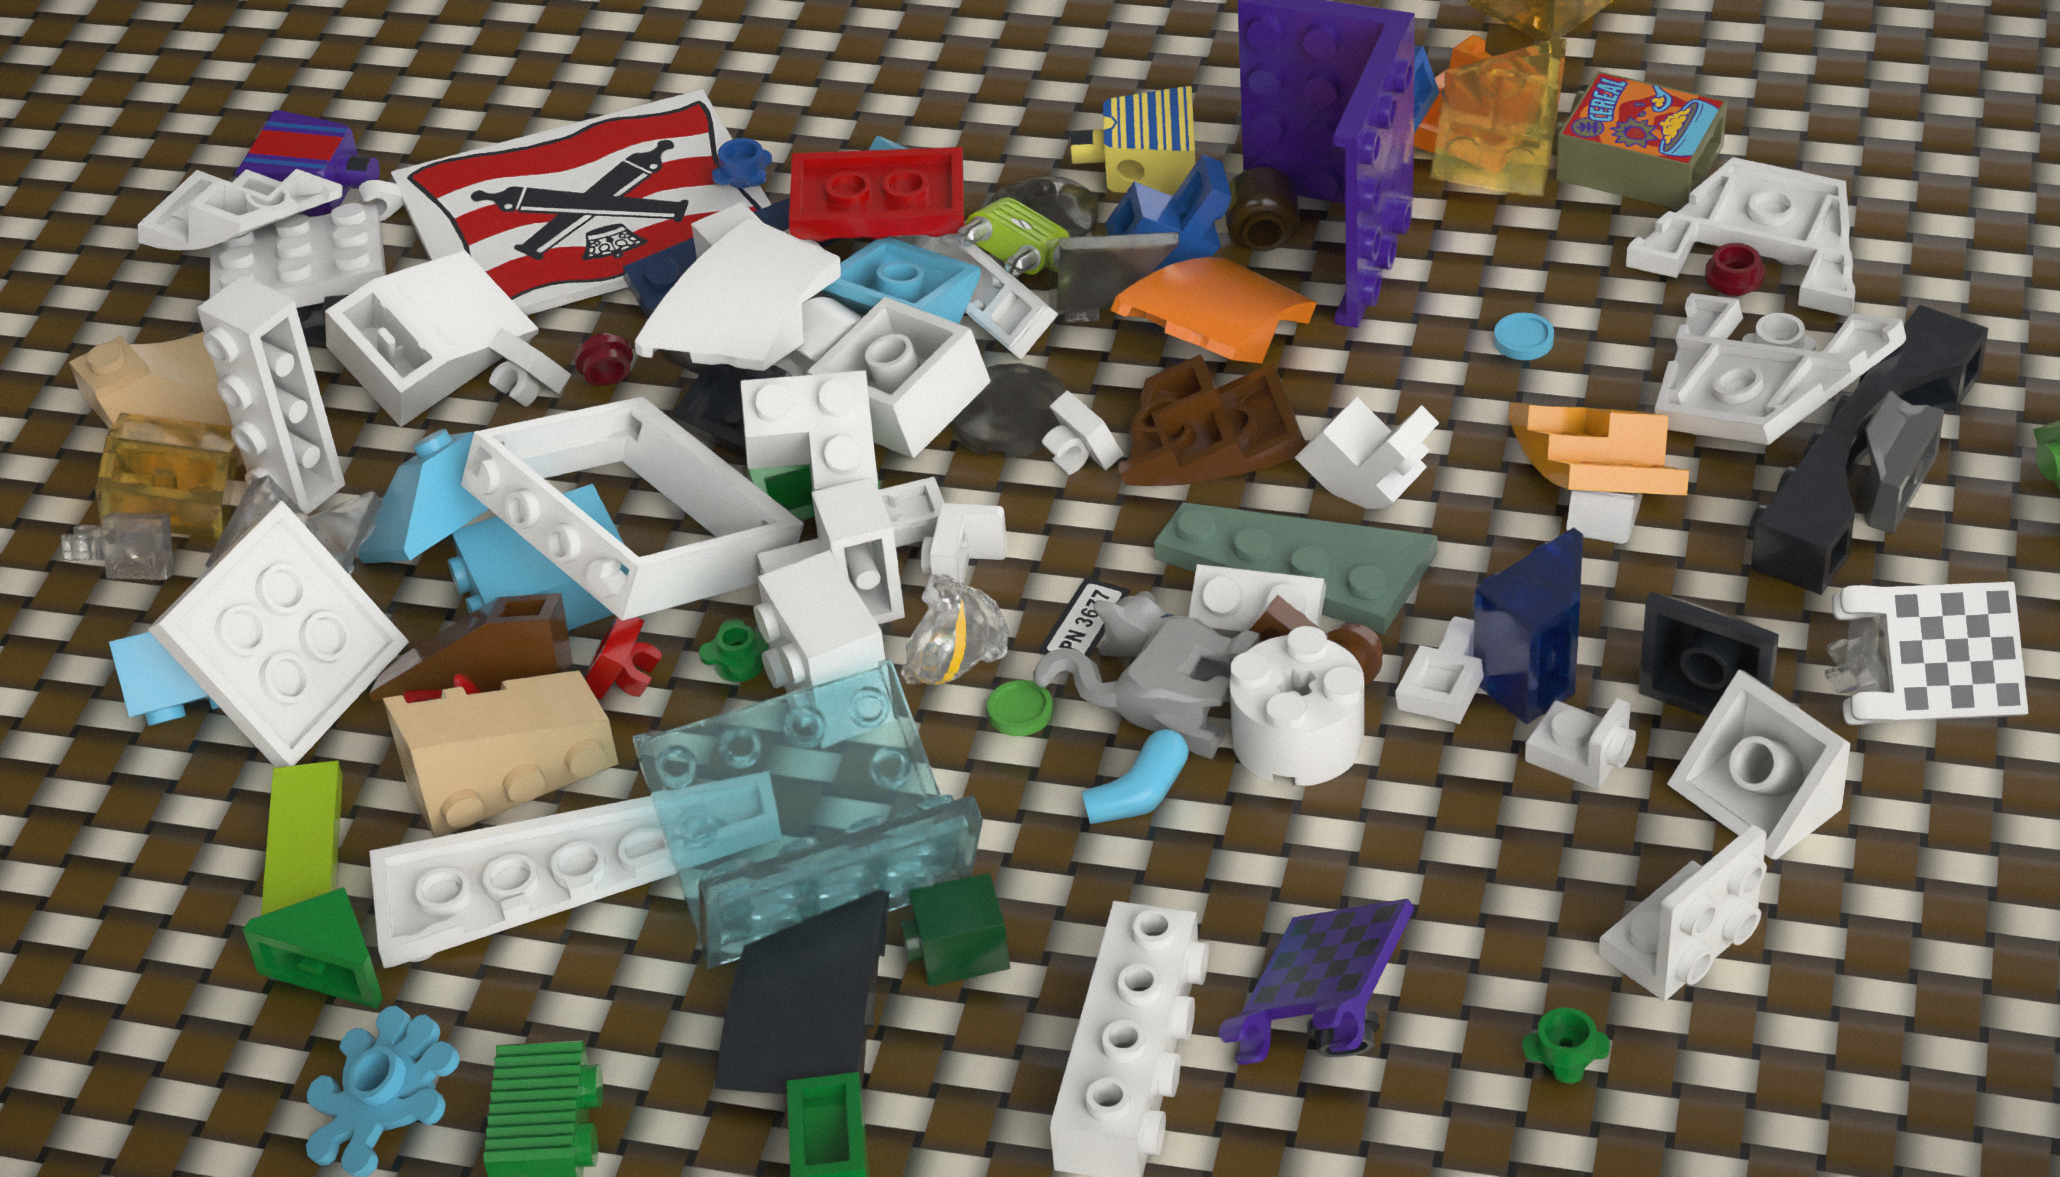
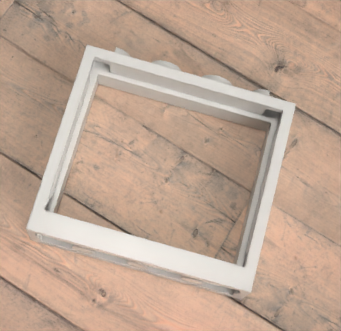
[461,396,804,621]

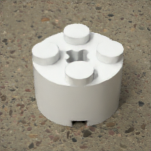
[1230,626,1364,786]

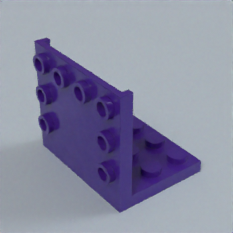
[1238,0,1415,328]

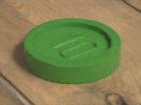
[987,680,1053,736]

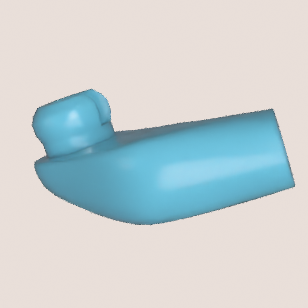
[1081,729,1189,824]

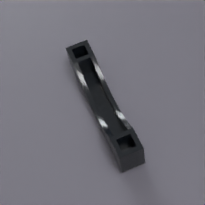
[1747,305,1989,595]

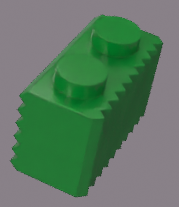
[483,1040,603,1177]

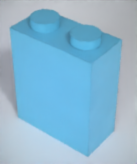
[447,484,629,630]

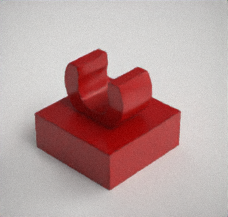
[584,617,662,700]

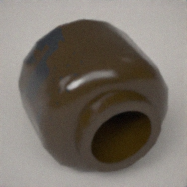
[1225,167,1300,251]

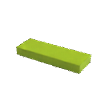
[261,760,343,915]

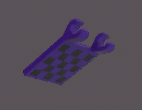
[1219,898,1414,1065]

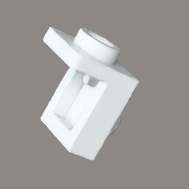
[921,503,1008,602]

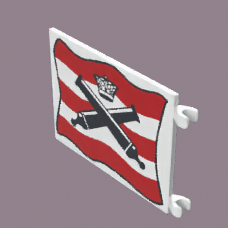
[359,89,771,315]

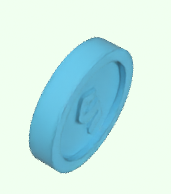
[1494,313,1554,360]

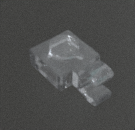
[61,513,174,580]

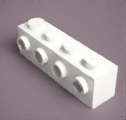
[197,274,346,519]
[1050,901,1209,1177]

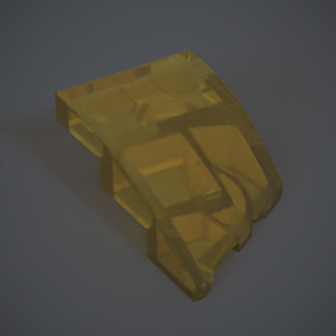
[1429,38,1567,198]

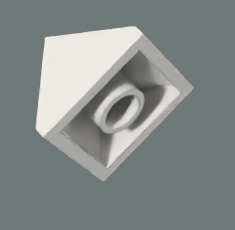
[1667,670,1851,860]

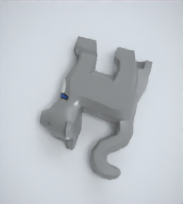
[1033,591,1260,759]

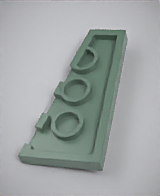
[1154,502,1437,635]

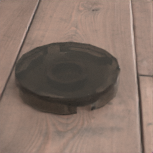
[950,363,1066,458]

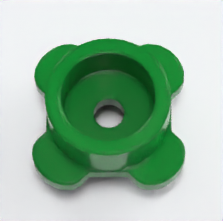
[699,619,770,682]
[1522,1007,1610,1083]

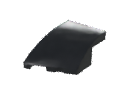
[715,890,890,1095]

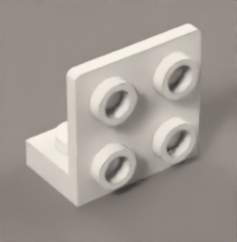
[1599,824,1767,1002]

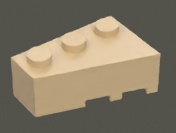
[382,670,619,838]

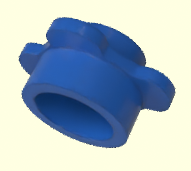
[712,138,772,188]

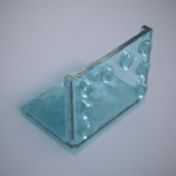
[633,658,983,969]

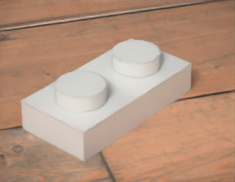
[1188,564,1326,638]

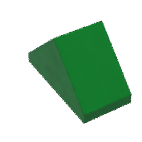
[242,887,383,1009]

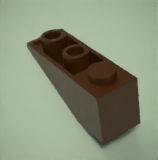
[370,593,573,701]

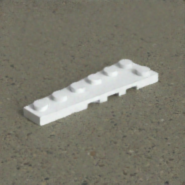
[369,773,782,968]

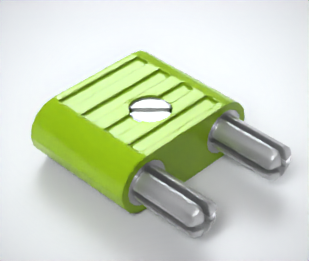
[956,197,1072,276]

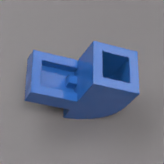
[1105,154,1232,272]

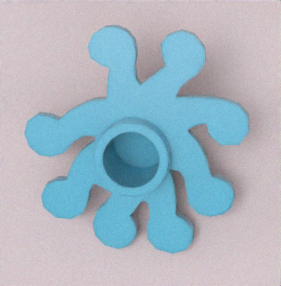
[306,1005,460,1177]

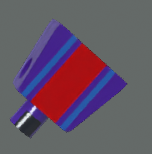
[235,110,380,217]

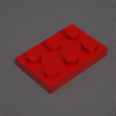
[789,147,965,241]

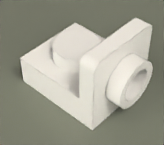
[1525,698,1636,790]

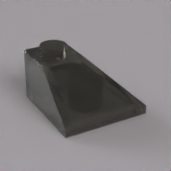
[1046,232,1179,322]

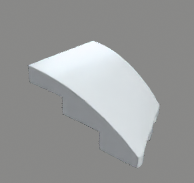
[138,169,342,250]
[635,217,841,371]

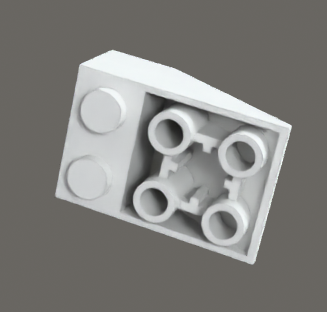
[325,250,539,427]

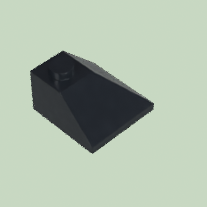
[1639,592,1779,718]

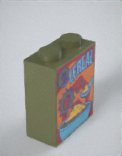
[1550,71,1727,210]

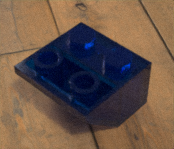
[1473,527,1583,725]

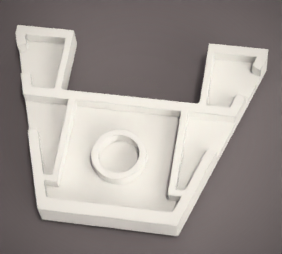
[1626,157,1855,317]
[1654,293,1906,445]

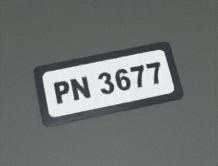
[1039,578,1130,658]

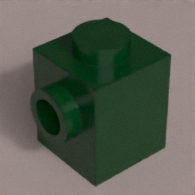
[900,872,1010,987]

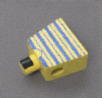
[1071,86,1196,195]

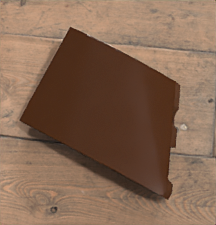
[1118,354,1307,486]

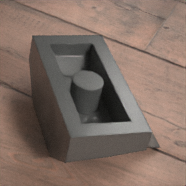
[1856,391,1944,534]

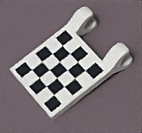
[1832,582,2028,725]

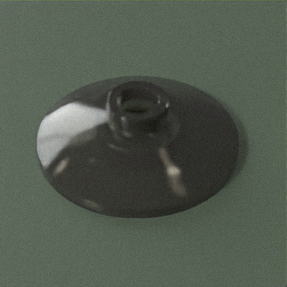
[987,176,1098,244]

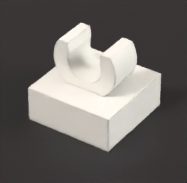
[489,328,571,407]
[1042,390,1124,475]

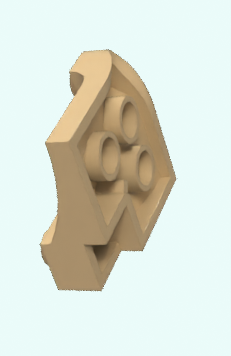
[69,332,244,504]

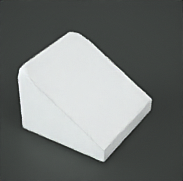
[1566,490,1643,544]

